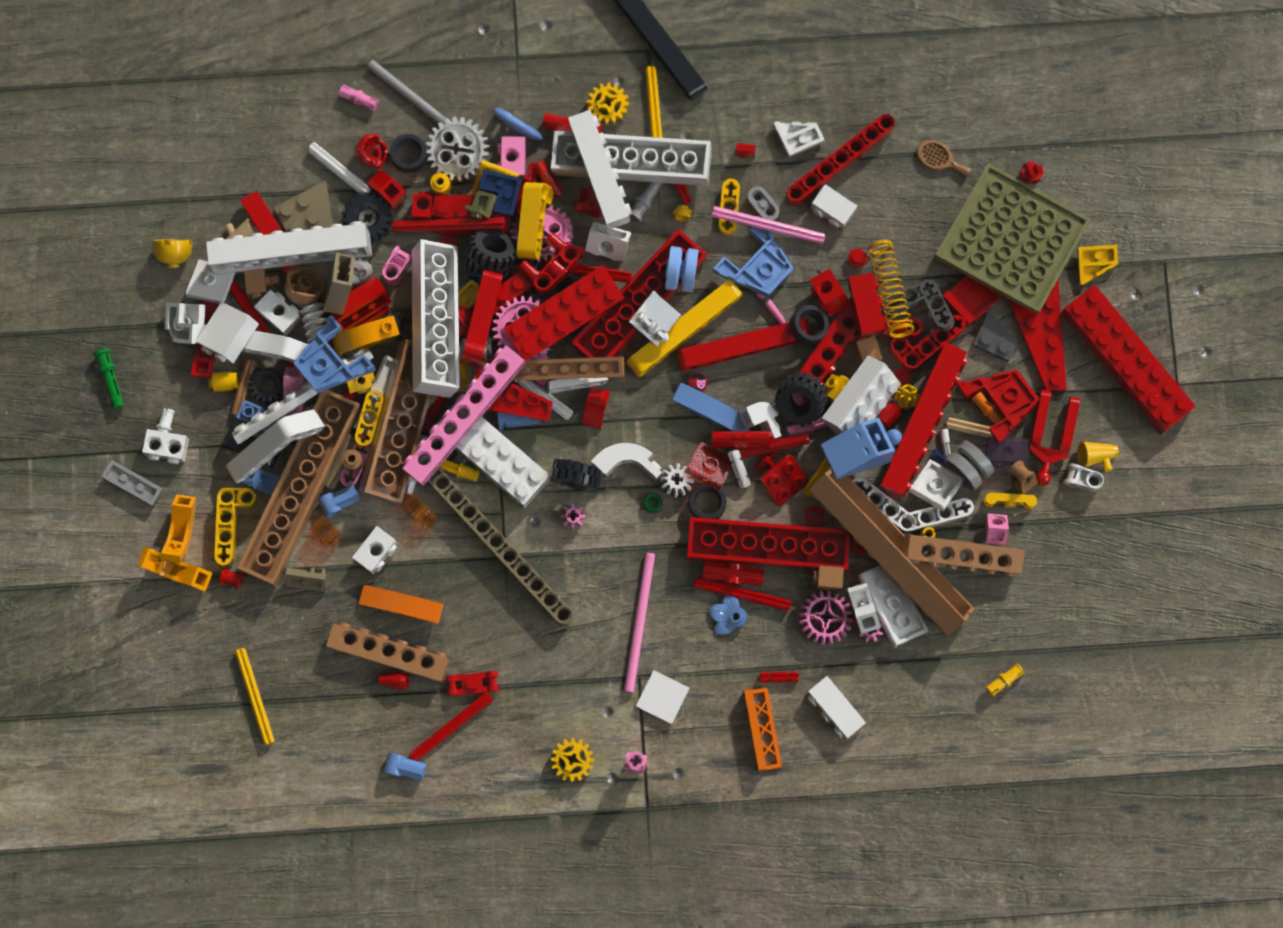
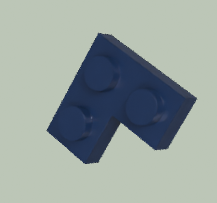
[479,170,522,217]

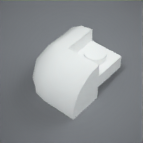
[165,303,206,344]

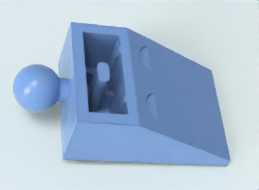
[820,417,902,480]

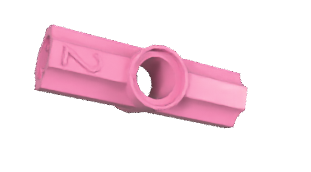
[624,751,647,774]

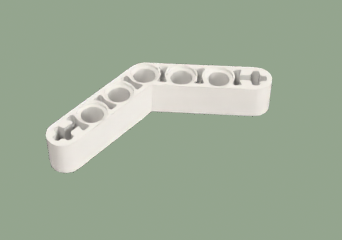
[241,331,344,363]
[853,477,974,534]

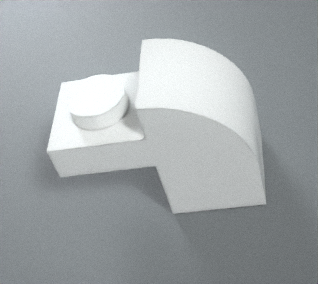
[738,402,781,439]
[848,583,881,634]

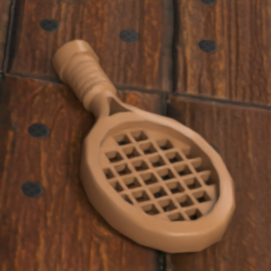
[917,140,971,177]

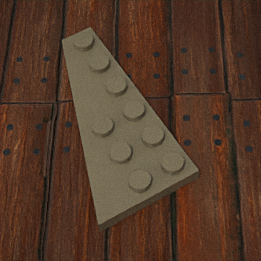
[274,180,333,299]

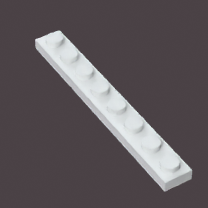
[232,347,374,444]

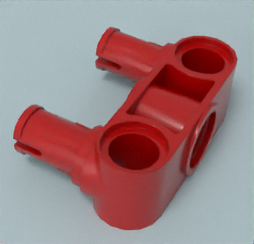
[518,232,580,295]

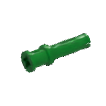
[93,348,125,409]

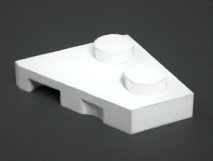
[773,121,825,157]

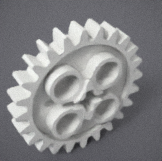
[426,117,490,181]

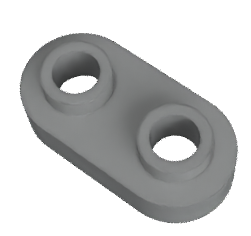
[748,186,779,221]

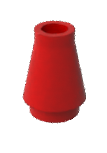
[379,671,410,691]

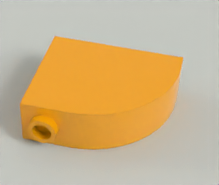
[332,315,400,356]

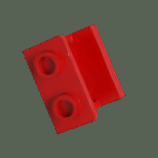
[943,276,1002,328]

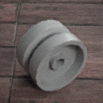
[944,440,995,491]

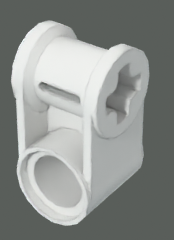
[1063,463,1104,492]

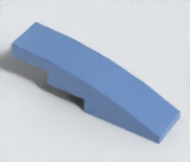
[671,382,749,431]

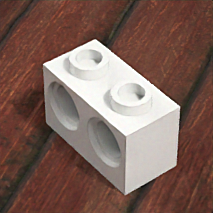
[142,429,189,464]

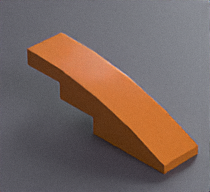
[359,585,444,624]

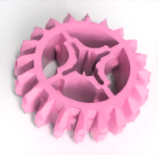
[799,591,853,645]

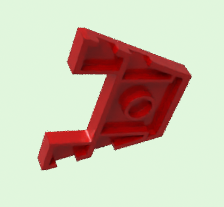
[957,369,1039,445]

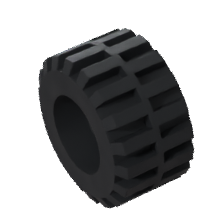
[465,229,517,278]
[774,372,828,427]

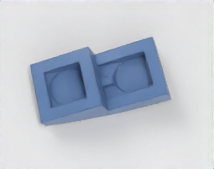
[240,468,280,496]

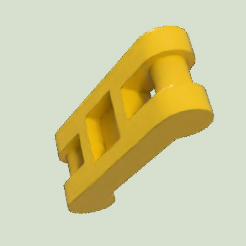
[983,493,1037,510]

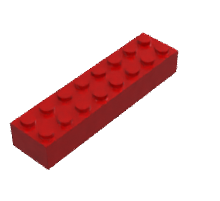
[572,228,708,358]
[1061,284,1196,434]
[878,342,968,501]
[687,517,850,573]

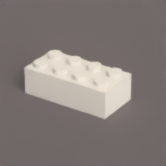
[822,355,901,436]

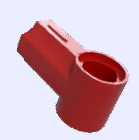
[883,318,922,340]

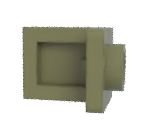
[465,190,497,219]

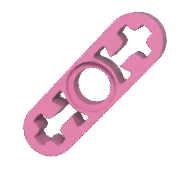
[340,433,372,487]

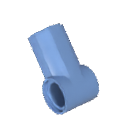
[318,484,361,518]
[383,752,426,781]

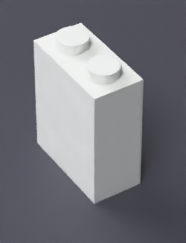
[196,302,259,364]

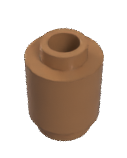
[342,449,364,472]

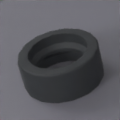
[390,134,427,173]
[789,305,829,345]
[689,483,727,519]

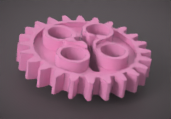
[510,204,574,265]
[492,296,549,359]

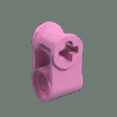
[382,246,412,286]

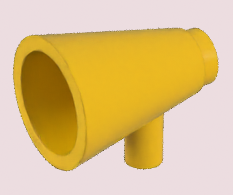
[1077,441,1119,472]

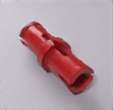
[533,159,565,199]

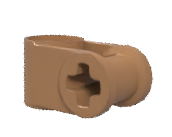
[1009,461,1038,494]

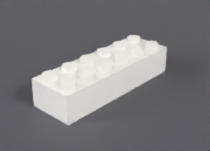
[437,403,550,509]

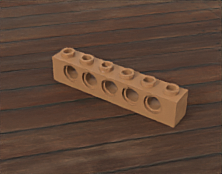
[902,534,1025,577]
[326,622,450,683]

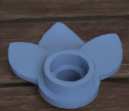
[708,595,747,634]

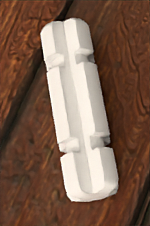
[728,450,751,488]

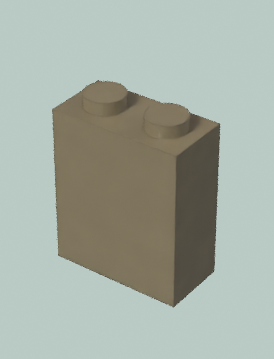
[323,251,356,315]

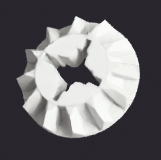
[352,258,373,284]

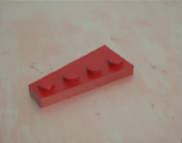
[431,194,511,233]
[471,368,553,422]

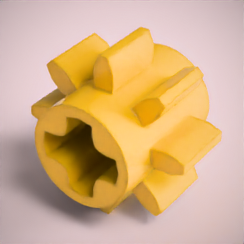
[894,385,920,409]

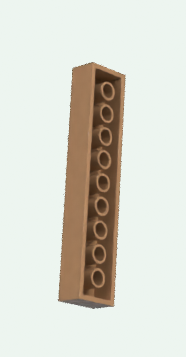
[237,390,362,588]

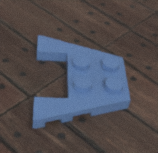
[712,227,794,297]
[294,315,376,393]

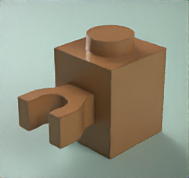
[244,269,281,300]

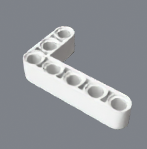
[226,409,325,484]

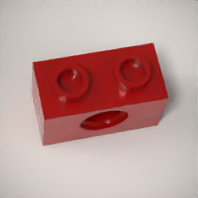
[809,269,850,316]

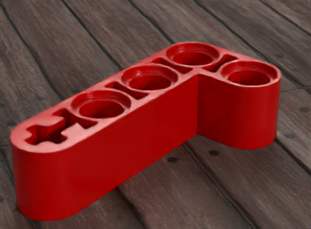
[889,315,966,373]

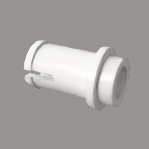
[156,408,175,433]

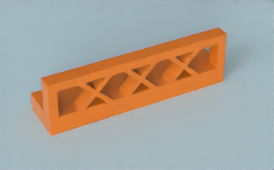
[743,687,782,771]

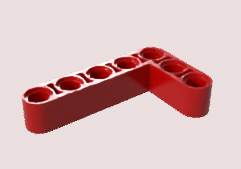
[460,270,503,368]

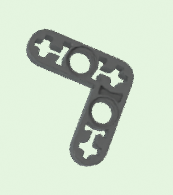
[884,279,954,331]

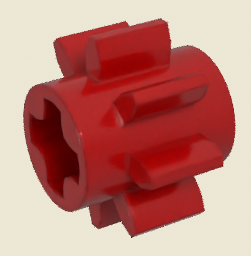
[1019,161,1045,185]

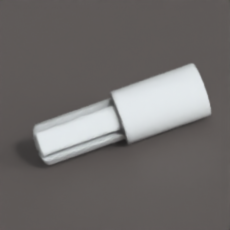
[939,429,951,457]

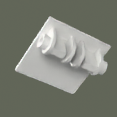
[629,291,681,346]

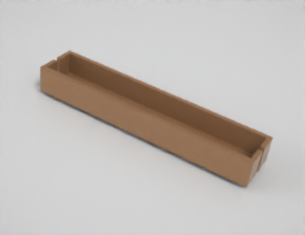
[809,468,974,636]

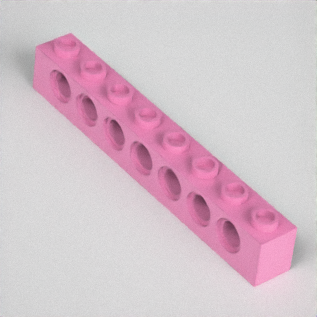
[403,346,526,486]

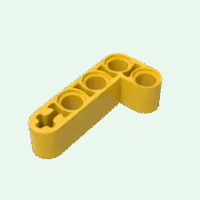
[517,182,553,259]
[214,488,258,568]

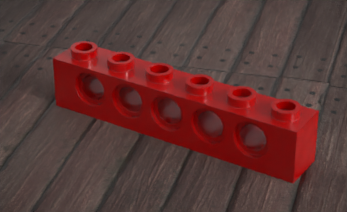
[799,295,879,384]

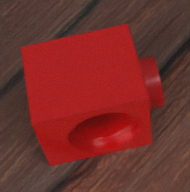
[411,191,434,220]

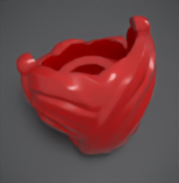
[354,134,389,169]
[574,187,603,218]

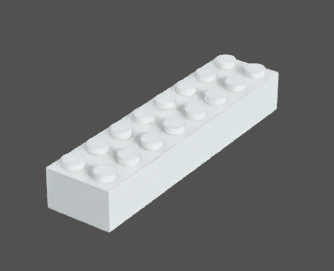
[551,131,712,186]
[206,221,372,275]
[412,239,459,398]

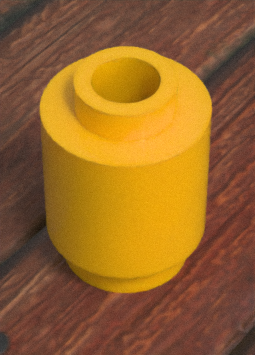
[430,173,451,196]
[209,371,238,392]

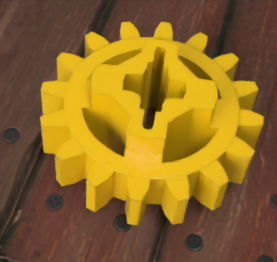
[587,82,629,125]
[551,738,595,782]

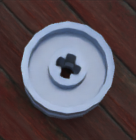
[665,246,699,293]

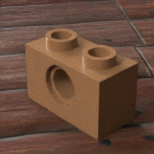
[812,566,844,593]

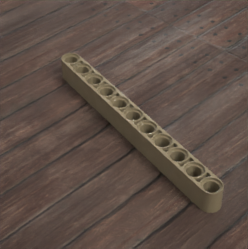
[421,460,573,626]

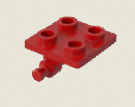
[753,451,809,506]

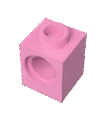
[985,514,1009,545]

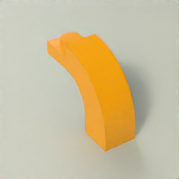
[161,494,196,563]
[137,547,212,592]

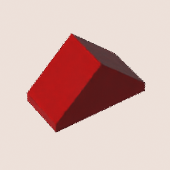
[582,387,611,429]

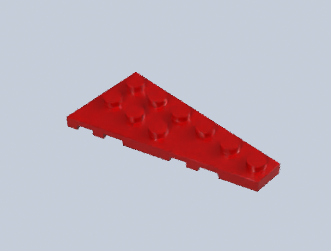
[1007,280,1067,392]

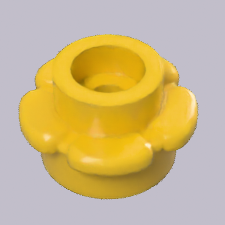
[673,205,692,221]

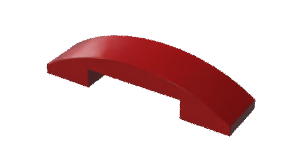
[191,301,220,379]

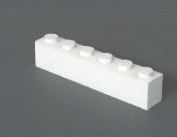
[568,110,632,230]

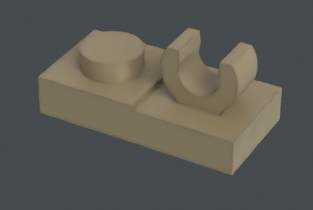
[285,567,327,592]

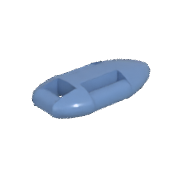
[493,108,543,141]

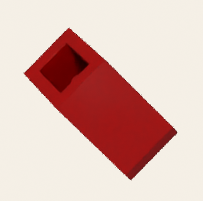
[366,170,408,211]

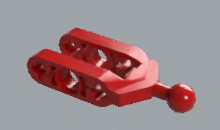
[1028,390,1080,486]

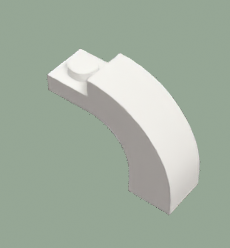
[591,443,662,482]

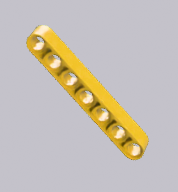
[626,280,744,378]

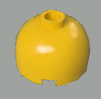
[152,239,192,268]

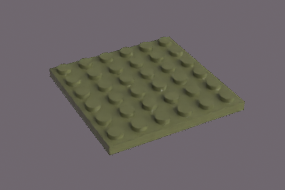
[934,163,1091,315]

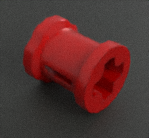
[219,568,244,590]

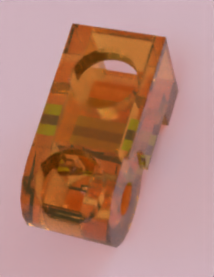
[401,493,439,531]

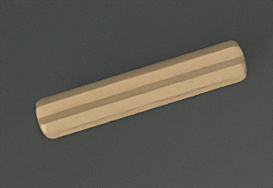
[946,417,994,439]

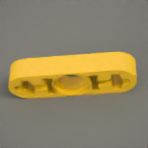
[718,179,740,236]
[354,390,384,447]

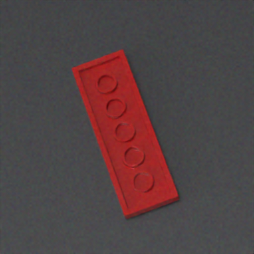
[503,265,624,362]

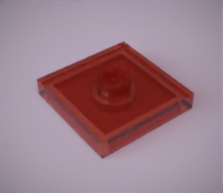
[684,442,733,491]

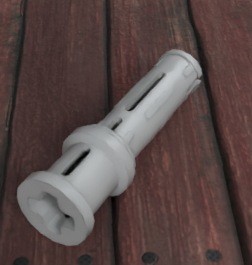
[629,182,662,223]

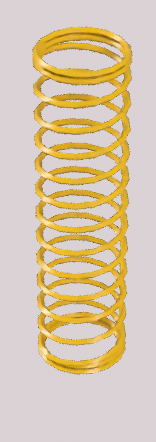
[868,240,914,338]

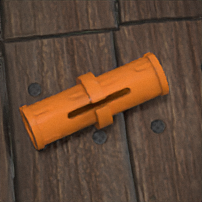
[972,391,1005,424]

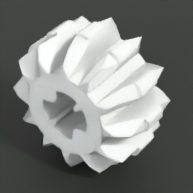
[660,463,694,498]

